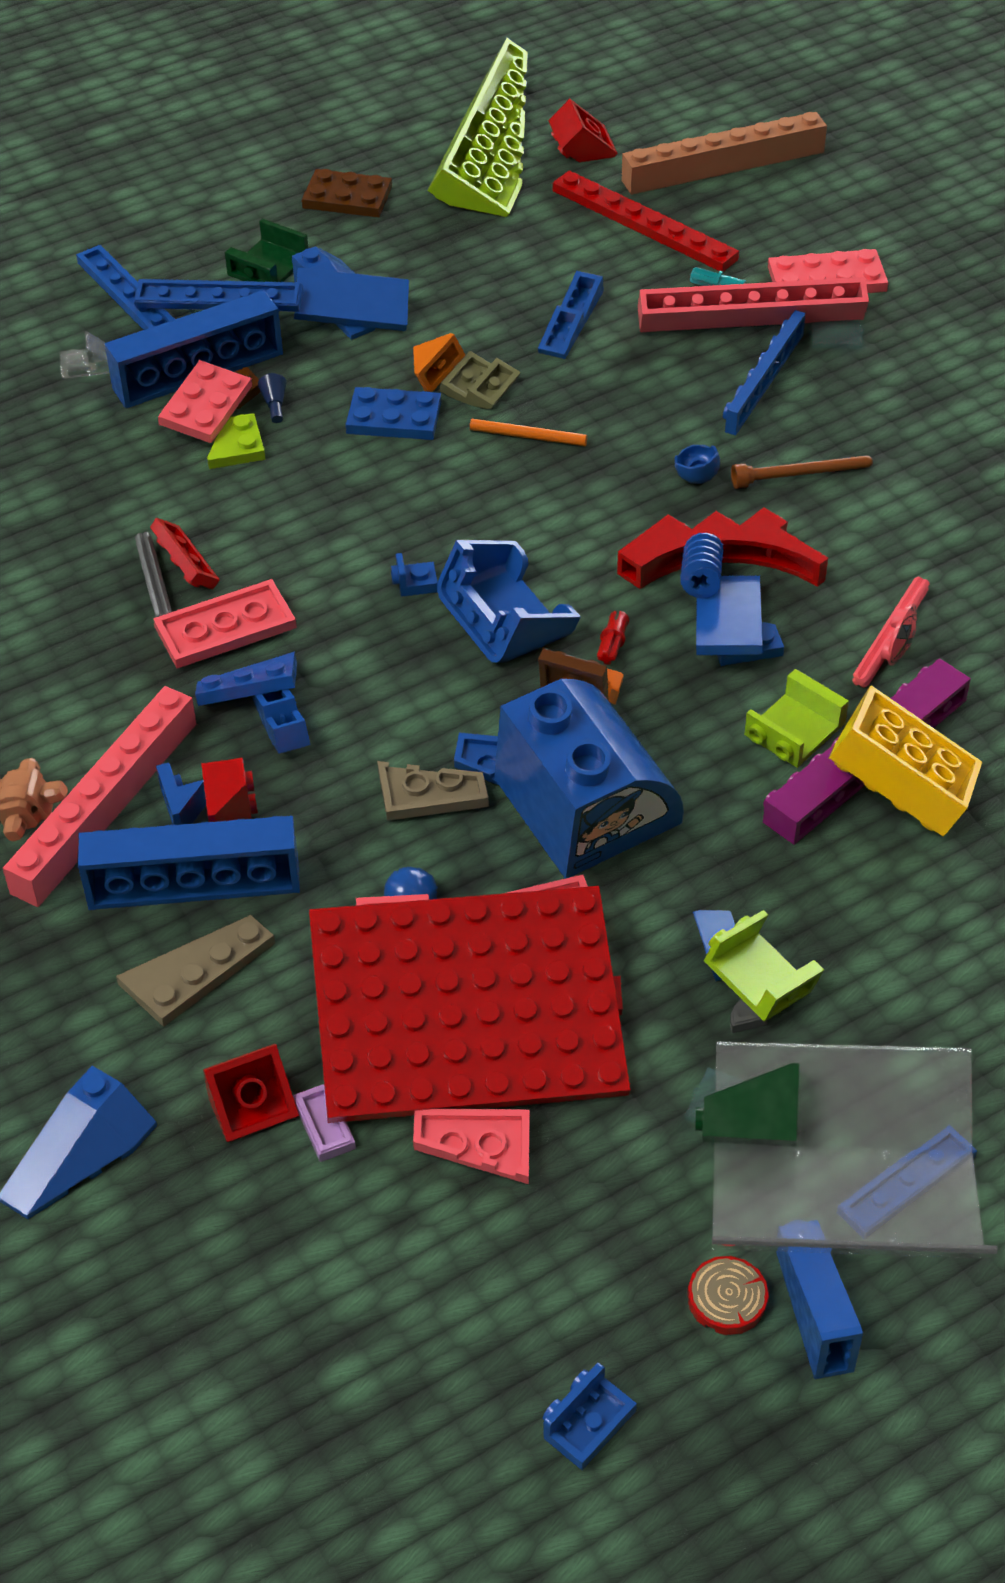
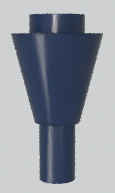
[258,373,286,423]

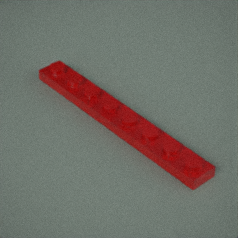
[553,170,739,272]

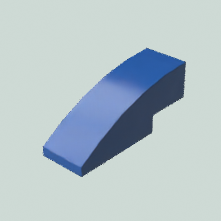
[252,689,310,754]

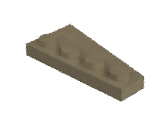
[116,915,275,1027]

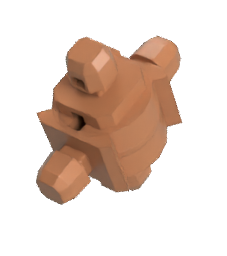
[0,758,68,841]

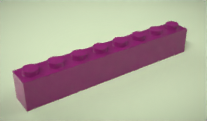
[763,658,971,845]

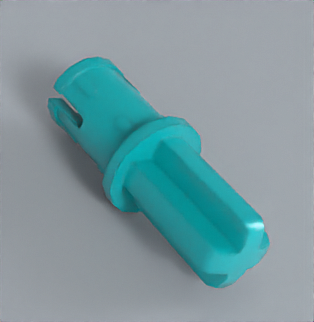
[690,267,746,286]

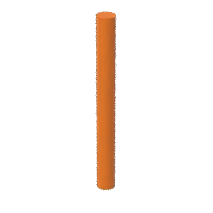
[470,419,587,446]

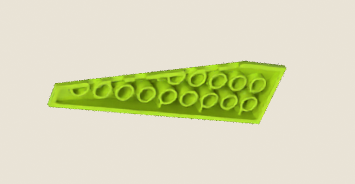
[427,38,528,217]

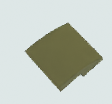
[439,351,521,409]

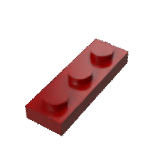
[150,518,220,589]

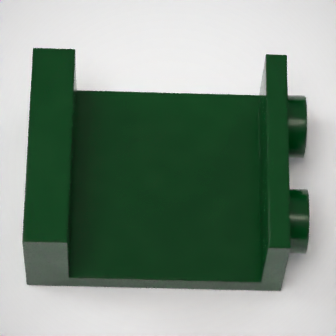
[225,218,308,282]

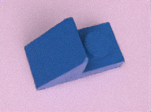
[156,763,206,825]

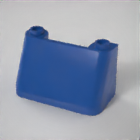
[437,540,581,663]

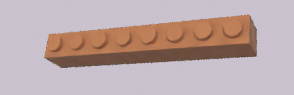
[622,112,827,195]

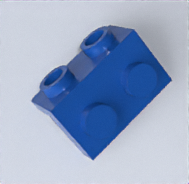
[543,1362,637,1470]

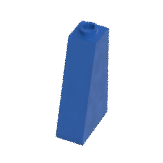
[775,1223,863,1379]

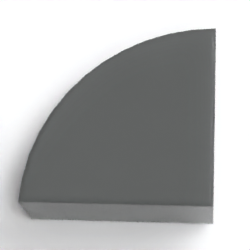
[730,998,767,1033]

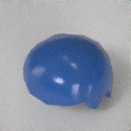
[674,445,720,484]
[384,867,438,899]

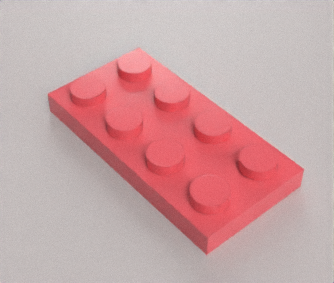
[768,249,888,293]
[153,579,297,669]

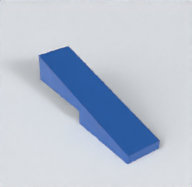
[538,271,604,359]

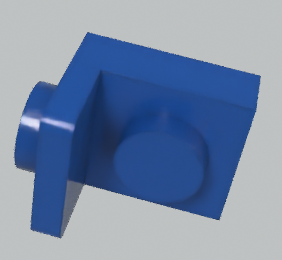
[391,553,438,597]

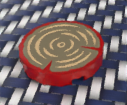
[687,1256,769,1335]

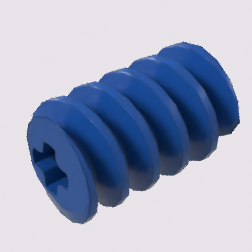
[680,533,723,598]

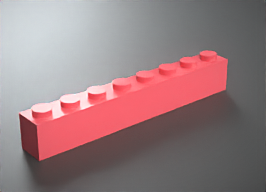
[638,277,869,332]
[3,686,197,907]

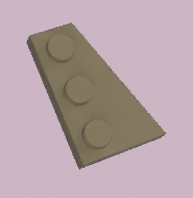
[377,761,489,821]

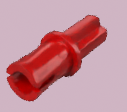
[597,611,629,665]

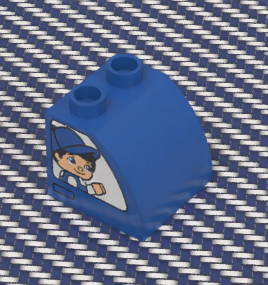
[494,679,684,879]

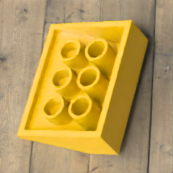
[829,685,982,837]

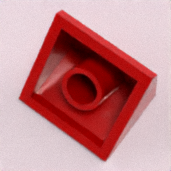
[203,1044,299,1142]

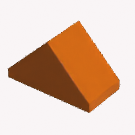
[413,333,465,392]

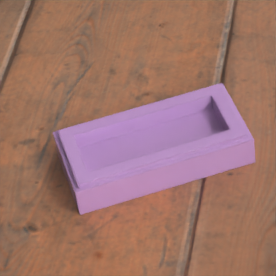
[293,1084,356,1162]

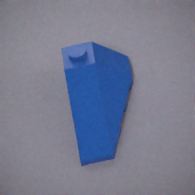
[292,246,375,340]
[0,1066,157,1219]

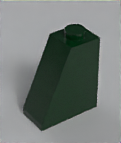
[695,1063,800,1147]

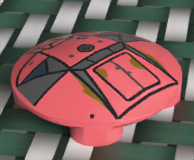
[881,604,917,666]

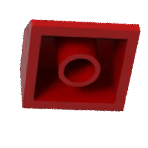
[548,98,618,163]
[201,758,258,822]

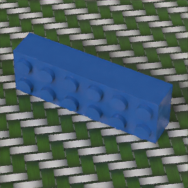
[104,290,283,408]
[78,816,300,910]

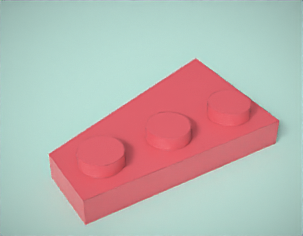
[413,1109,530,1184]

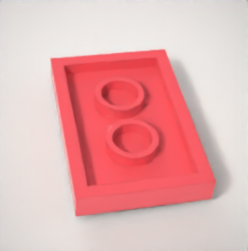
[158,360,252,443]

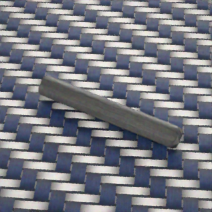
[135,532,172,618]

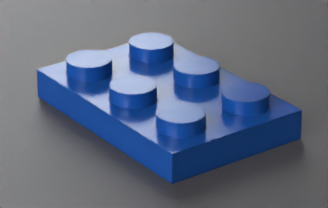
[346,387,441,440]

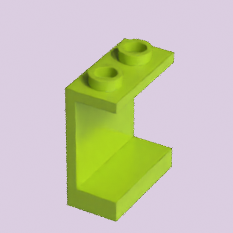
[744,669,849,768]
[704,910,824,1022]

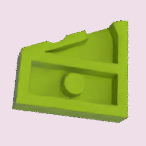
[207,413,266,469]

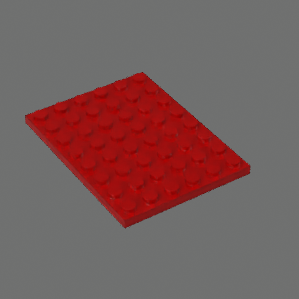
[309,886,631,1123]

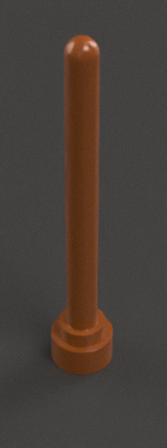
[731,456,873,489]

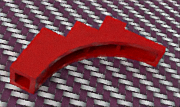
[617,507,828,589]

